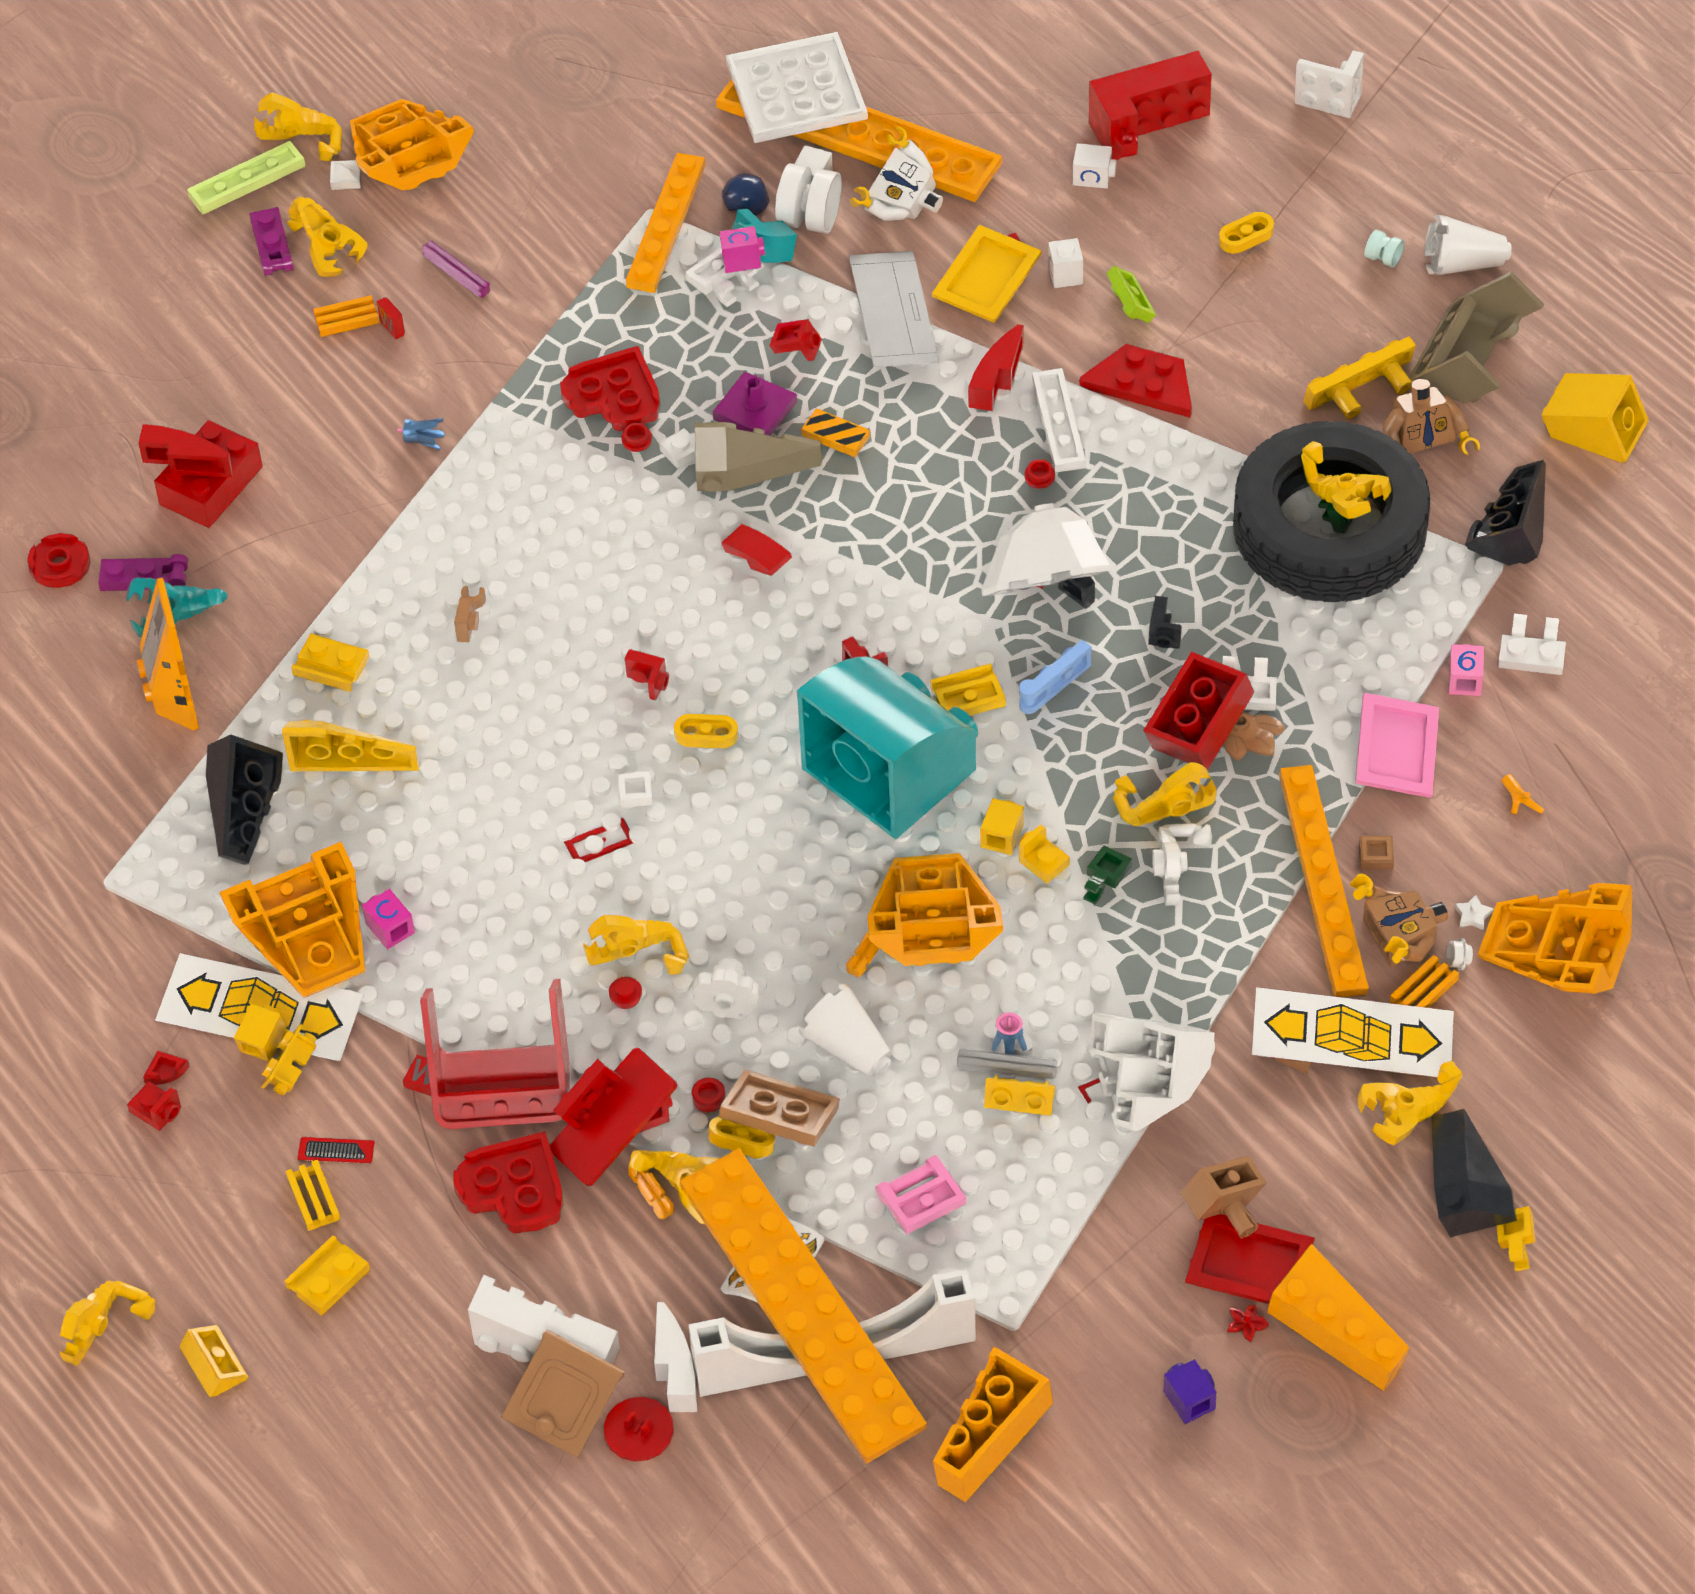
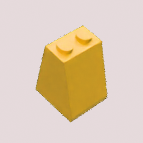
[1542,373,1649,463]

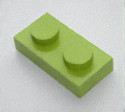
[1106,266,1156,323]

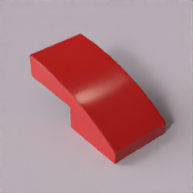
[721,524,792,576]

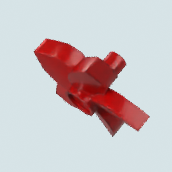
[1227,1304,1269,1342]

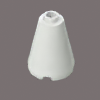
[1425,215,1512,275]
[798,984,892,1076]

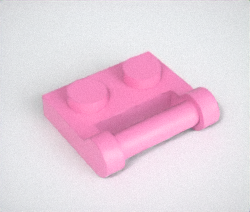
[875,1155,966,1235]

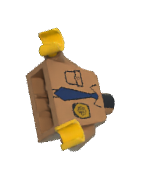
[1382,379,1480,455]
[1350,874,1448,968]

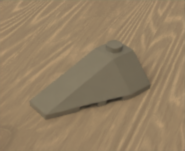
[695,422,821,492]

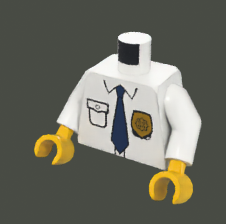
[849,126,943,221]

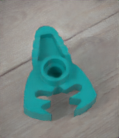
[126,578,227,638]

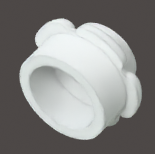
[1446,938,1473,971]

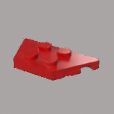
[1079,344,1192,418]

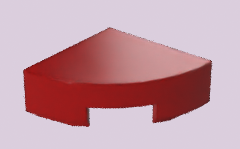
[143,1050,189,1085]

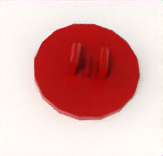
[603,1397,674,1462]

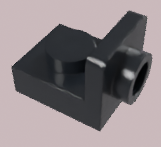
[1058,577,1095,609]
[1148,596,1182,649]

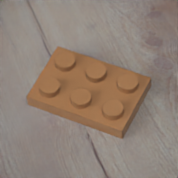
[719,1070,840,1147]

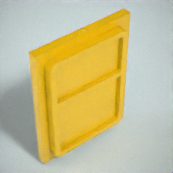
[932,224,1042,323]

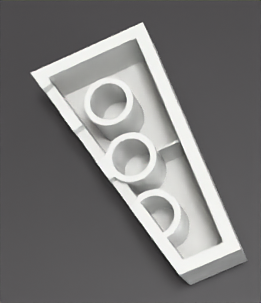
[468,1275,620,1364]

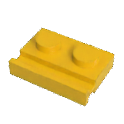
[291,633,370,692]
[930,663,1006,716]
[284,1235,370,1316]

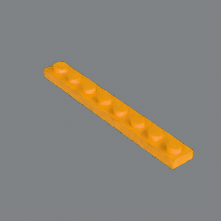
[1279,765,1369,997]

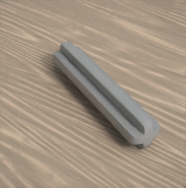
[957,1049,1057,1079]

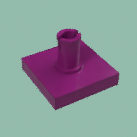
[713,371,797,436]

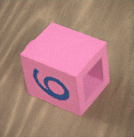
[1449,644,1484,696]

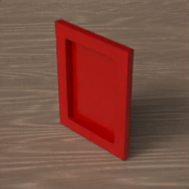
[1185,1214,1315,1304]

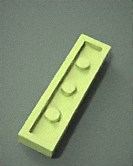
[187,141,305,215]

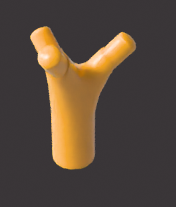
[1501,774,1544,815]

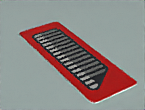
[297,1137,375,1164]

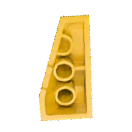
[282,720,419,771]

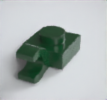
[1083,845,1132,905]

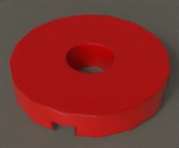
[27,533,91,588]

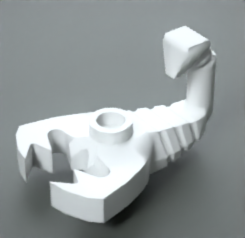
[1152,823,1212,906]

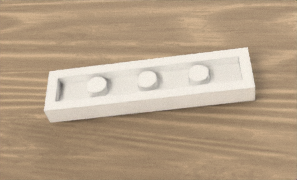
[1032,368,1086,473]

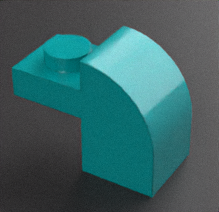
[733,209,797,263]

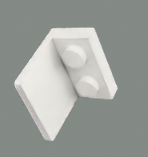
[1295,50,1364,118]

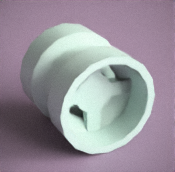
[1364,229,1405,268]

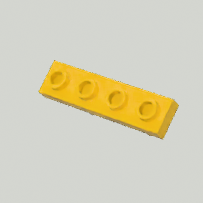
[1303,336,1416,420]

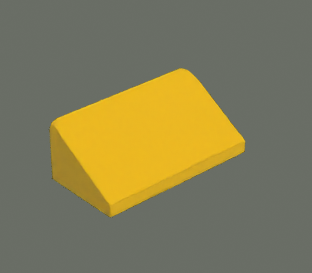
[180,1325,248,1397]

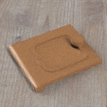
[501,1330,625,1458]

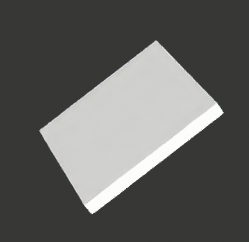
[726,32,868,143]

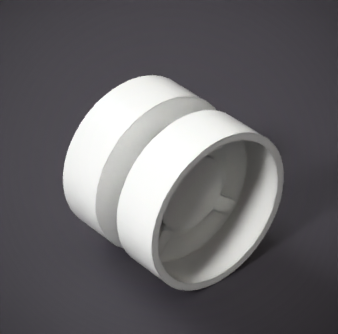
[775,163,842,234]

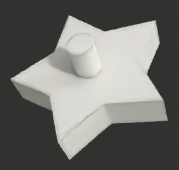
[1454,895,1493,930]

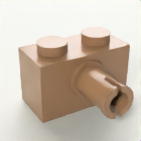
[1180,1155,1267,1238]

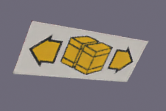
[155,953,364,1062]
[1252,987,1454,1077]

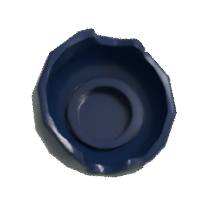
[722,173,770,216]

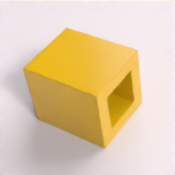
[980,798,1024,856]
[234,1004,287,1062]

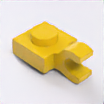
[1497,1206,1536,1272]

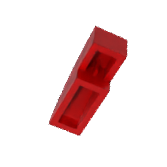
[968,324,1024,411]
[138,424,233,478]

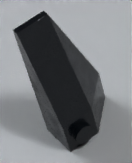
[1465,460,1546,566]
[205,734,283,865]
[1431,1109,1517,1237]

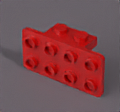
[550,1048,677,1186]

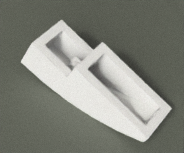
[654,1302,697,1412]

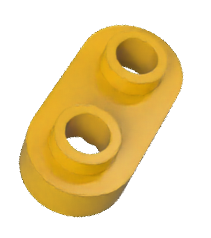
[1219,212,1274,254]
[674,714,739,748]
[708,1117,775,1159]

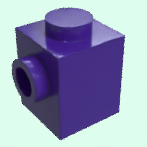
[1163,1359,1217,1424]

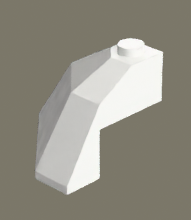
[981,503,1110,597]
[1089,1013,1215,1131]

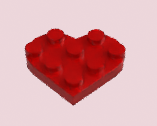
[560,346,660,431]
[453,1131,563,1233]

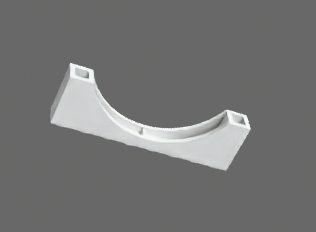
[688,1268,976,1397]

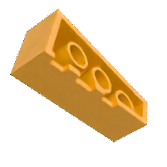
[1267,1244,1410,1391]
[933,1346,1053,1503]

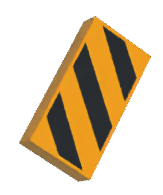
[801,408,870,457]

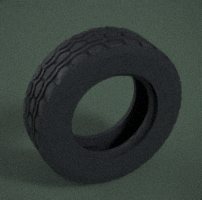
[1233,421,1430,602]

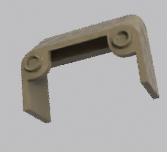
[1410,271,1544,403]

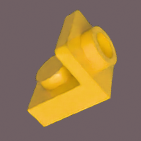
[1019,824,1070,884]

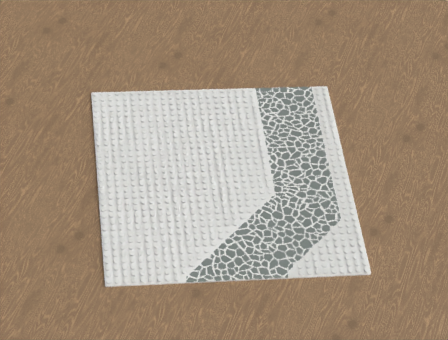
[104,209,1504,1331]

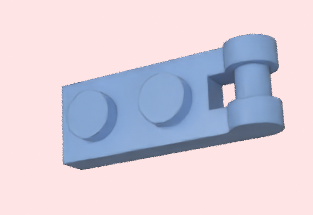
[1019,639,1092,714]

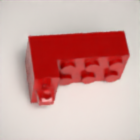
[1088,50,1212,160]

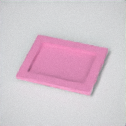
[1355,693,1439,798]

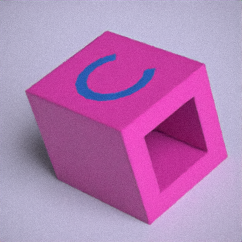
[719,226,765,273]
[362,889,415,950]

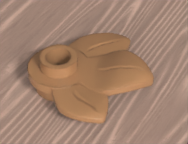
[1224,712,1285,761]

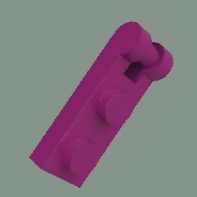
[249,207,294,276]
[98,554,189,591]

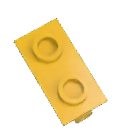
[261,1024,317,1096]
[984,1075,1056,1116]

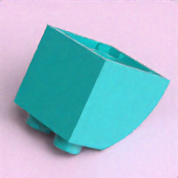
[797,657,978,840]

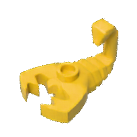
[254,92,342,162]
[287,197,368,277]
[1301,441,1391,519]
[1112,762,1217,826]
[583,915,689,975]
[1357,1060,1462,1145]
[628,1150,720,1224]
[60,1280,155,1366]

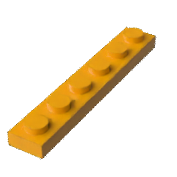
[626,152,706,293]

